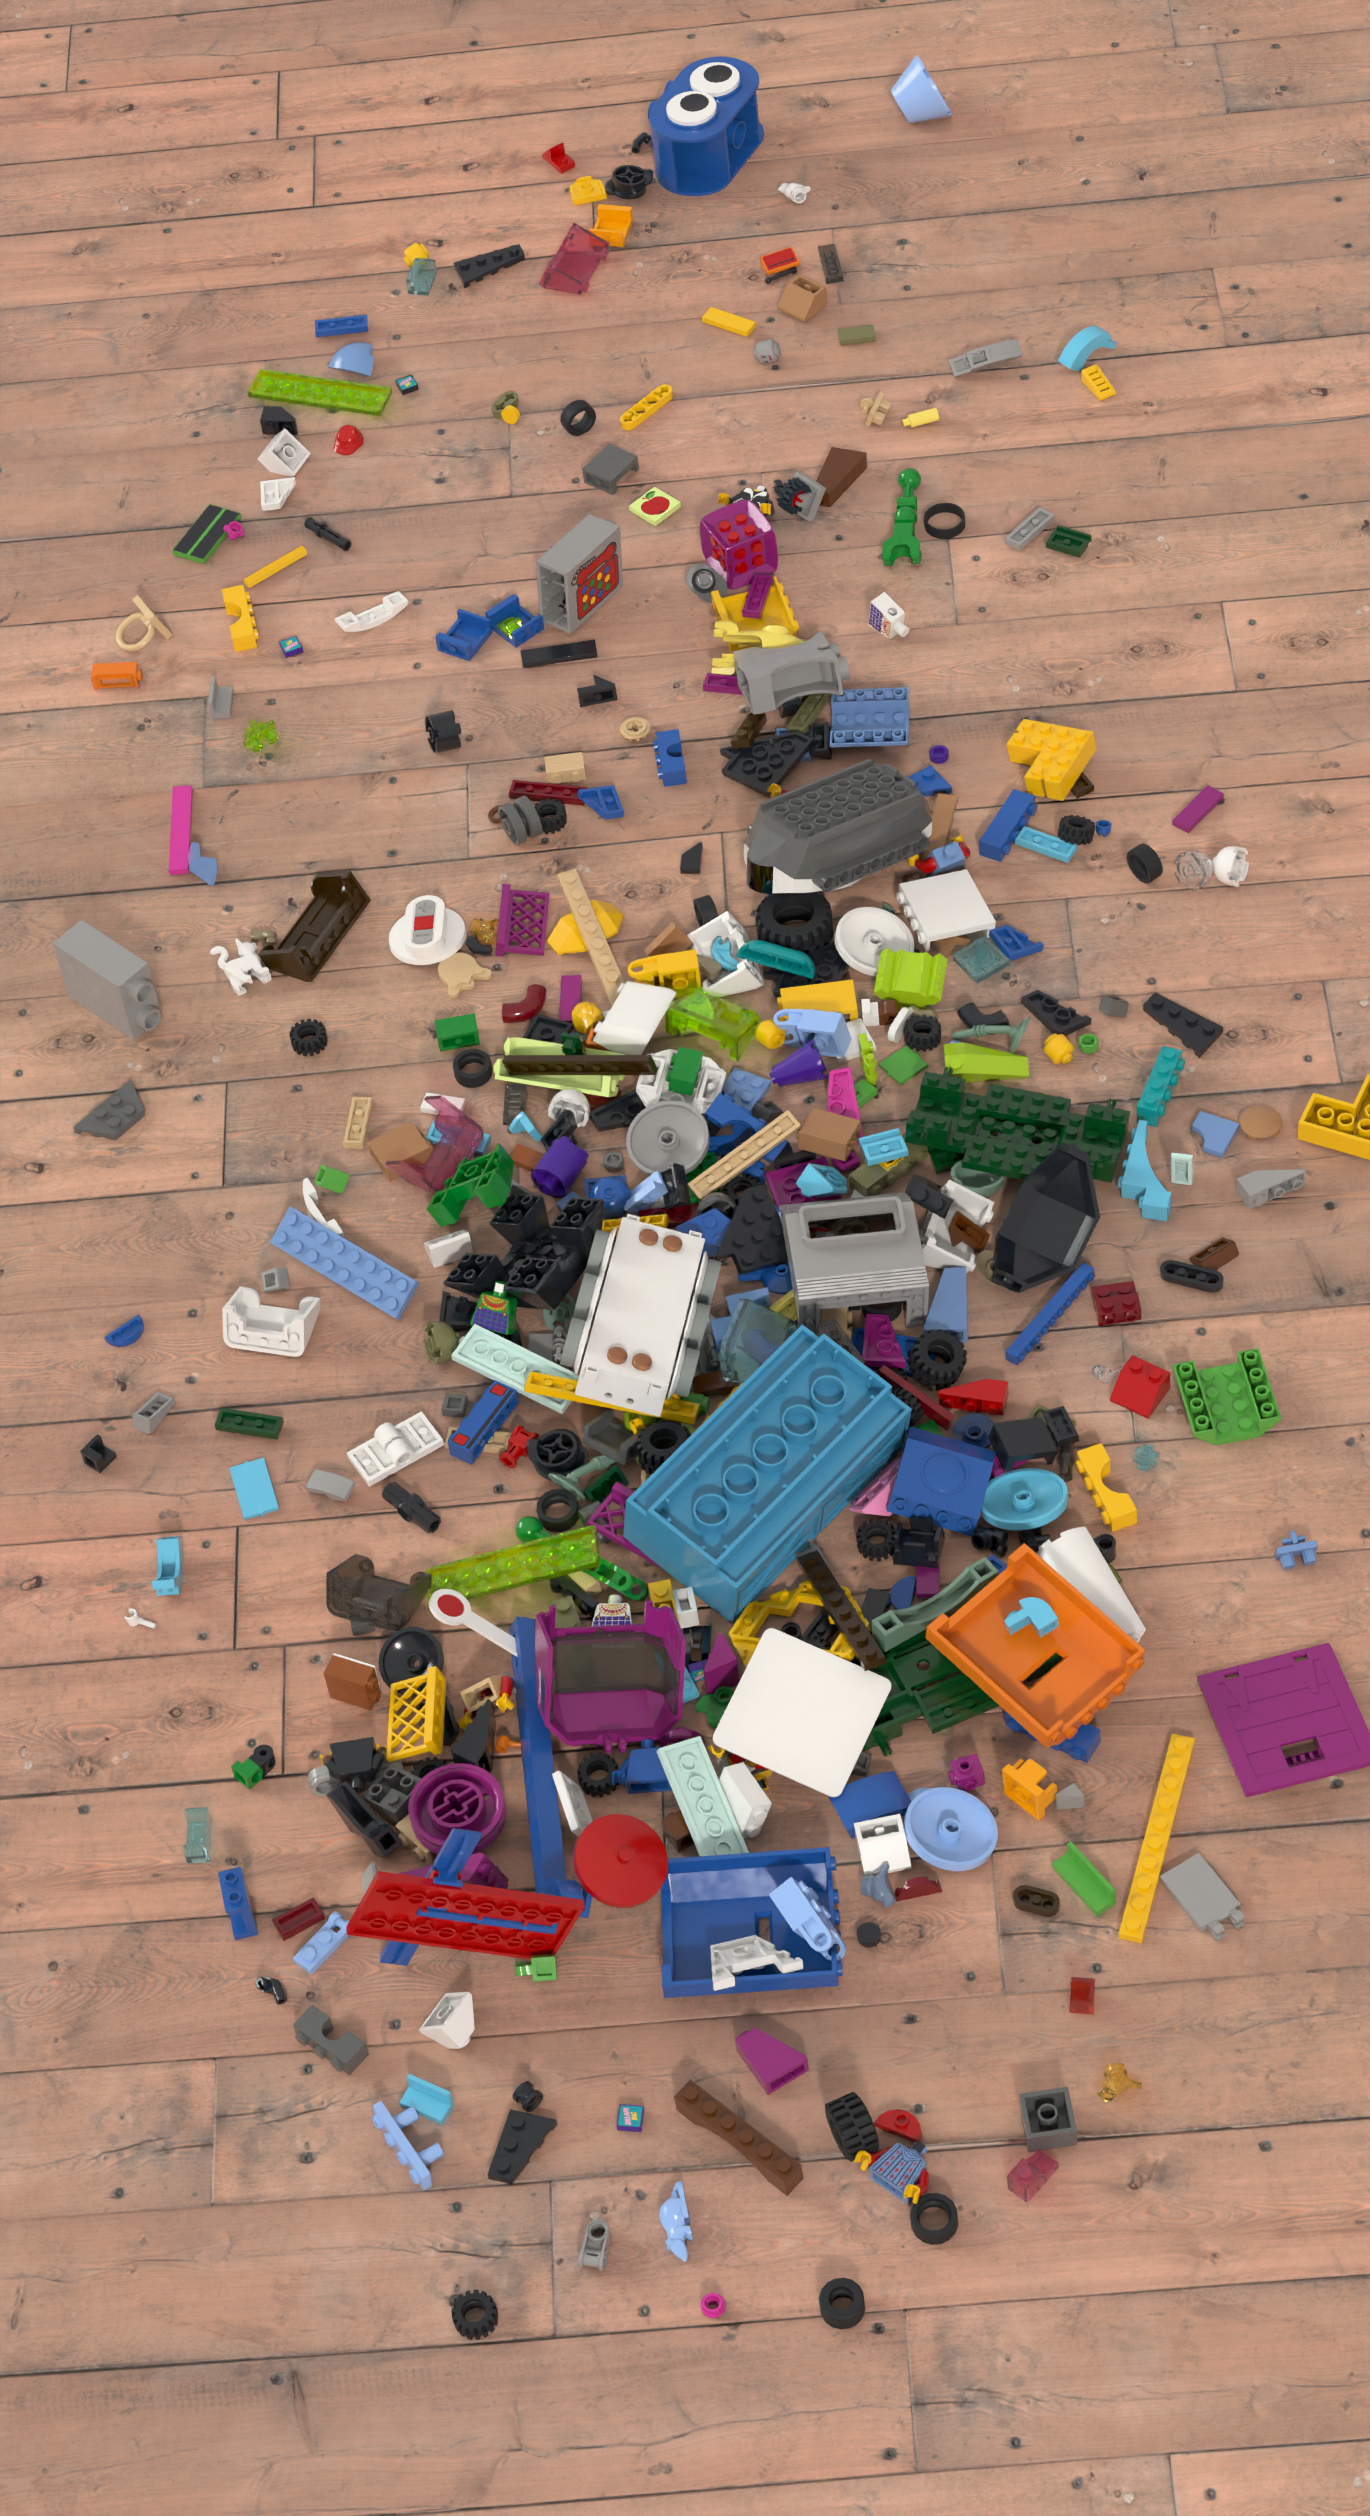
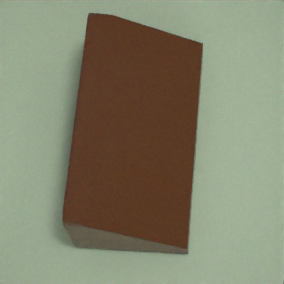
[1189,1237,1239,1270]

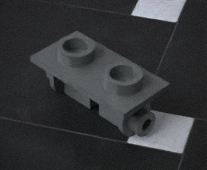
[698,1332,722,1374]

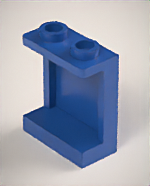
[485,594,544,648]
[435,609,493,661]
[218,1866,258,1940]

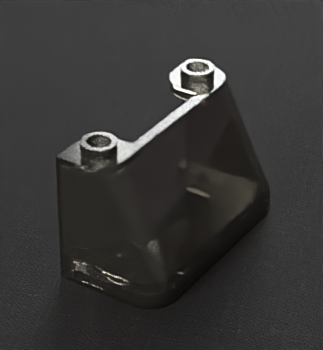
[326,1554,432,1632]

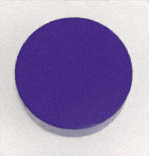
[929,745,949,764]

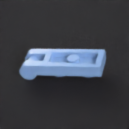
[293,1911,350,1975]

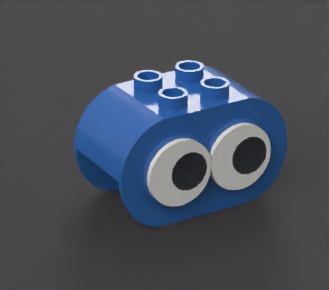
[648,56,764,196]

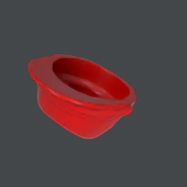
[333,425,364,455]

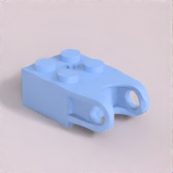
[773,1009,852,1058]
[769,1877,846,1962]

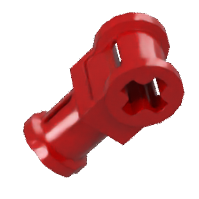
[499,1425,540,1468]

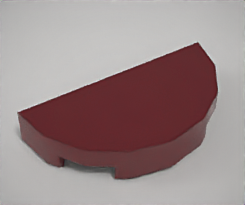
[894,1876,942,1901]

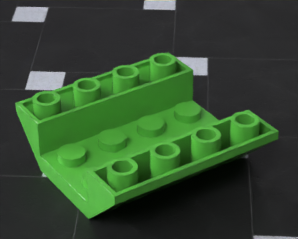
[1173,1348,1281,1446]

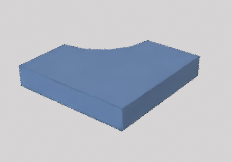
[1192,1111,1239,1158]

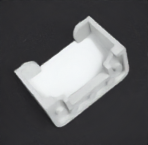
[688,911,764,999]
[593,981,677,1055]
[920,1180,994,1274]
[222,1287,321,1357]

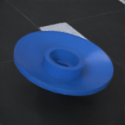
[761,1262,793,1294]

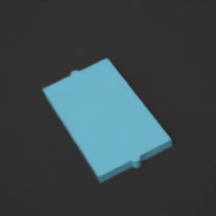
[229,1458,279,1520]

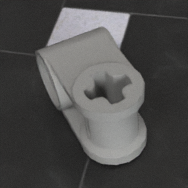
[578,2219,611,2271]

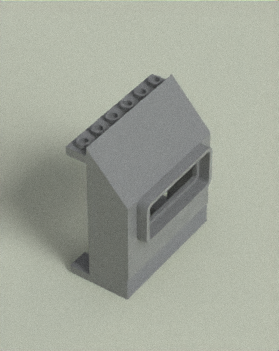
[779,1192,929,1336]

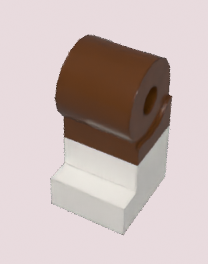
[861,999,900,1026]

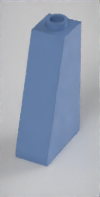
[924,1267,968,1342]

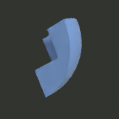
[328,342,374,377]

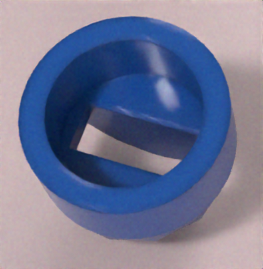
[1095,820,1112,837]

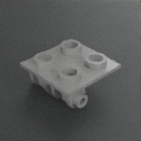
[528,1325,570,1369]

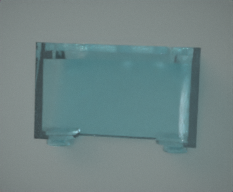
[720,1299,798,1383]

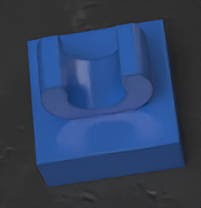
[742,1161,766,1185]

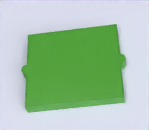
[879,1045,928,1085]

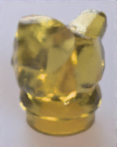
[470,918,499,944]
[1097,2063,1142,2102]

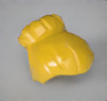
[571,1001,603,1034]

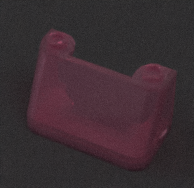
[539,222,610,295]

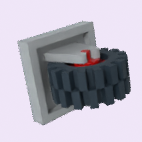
[777,471,826,522]

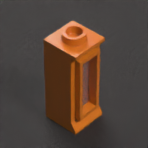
[91,662,143,690]

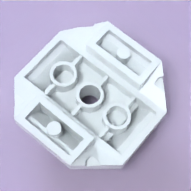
[636,1049,726,1117]

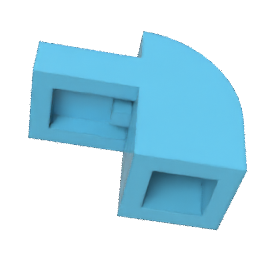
[1004,1597,1060,1638]

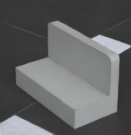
[208,677,234,719]

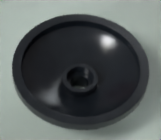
[378,1627,444,1695]

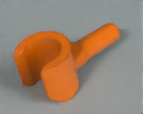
[495,1735,521,1753]

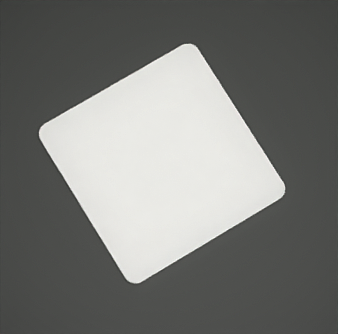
[713,1628,891,1797]

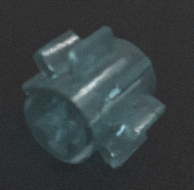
[1133,1443,1160,1472]

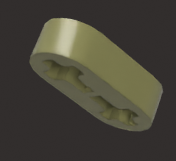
[492,391,519,419]

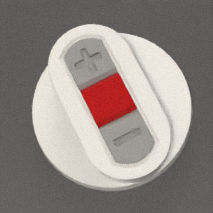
[389,895,467,965]

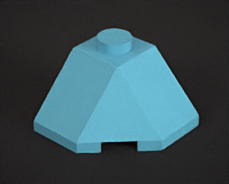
[796,1163,847,1198]

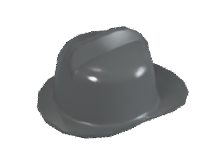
[686,564,727,603]

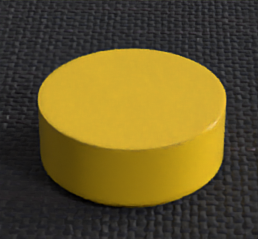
[501,405,520,424]

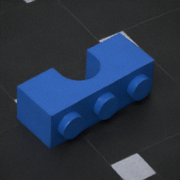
[653,729,687,787]

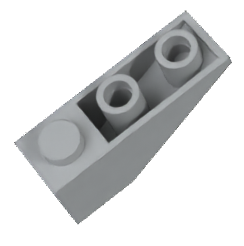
[1236,1169,1306,1209]

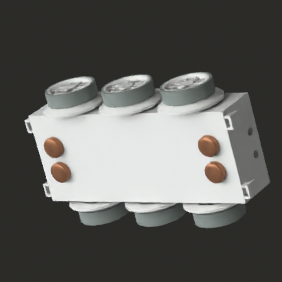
[560,1214,722,1417]

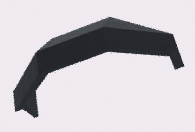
[993,1142,1100,1293]

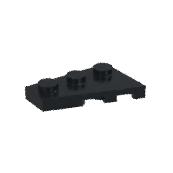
[1021,990,1092,1036]
[488,2109,557,2184]

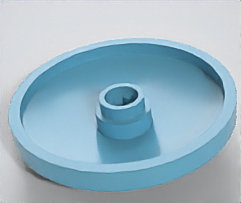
[981,1468,1069,1530]

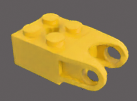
[627,950,702,998]

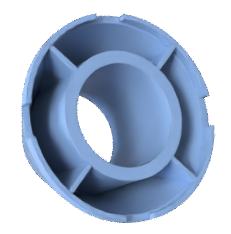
[890,55,953,123]

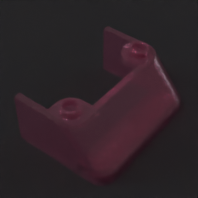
[385,1095,484,1194]

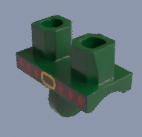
[561,1032,587,1055]

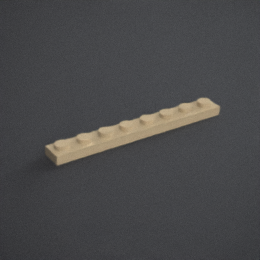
[557,869,625,1007]

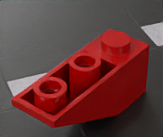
[938,1379,1009,1416]

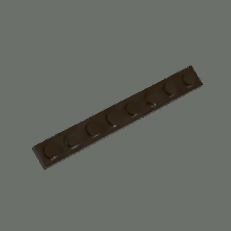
[502,1055,658,1075]
[797,1550,886,1671]

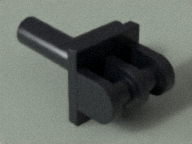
[1017,1526,1050,1553]

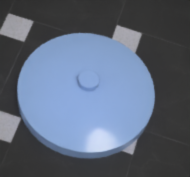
[904,1787,998,1871]

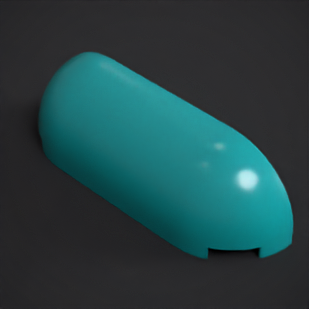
[736,940,815,979]

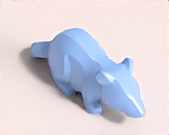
[659,2181,693,2262]

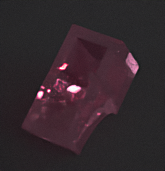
[1007,2149,1059,2203]

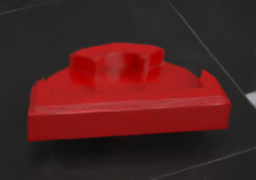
[874,2109,922,2143]

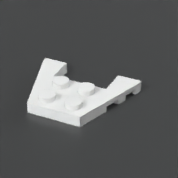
[710,1935,803,1991]

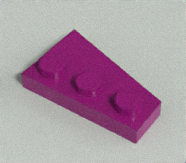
[862,1314,906,1368]

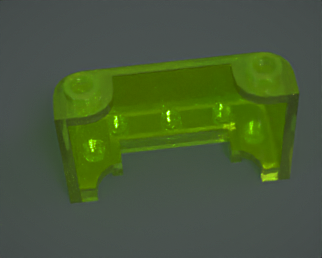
[665,988,761,1062]

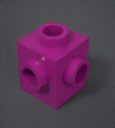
[947,1753,985,1791]

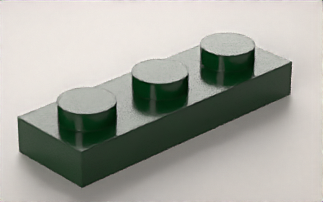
[215,1408,284,1440]

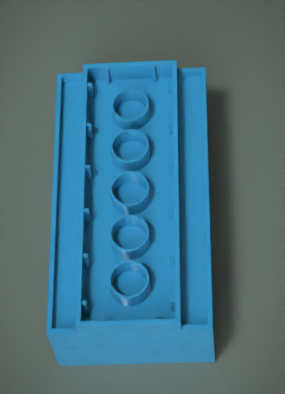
[623,1324,912,1624]

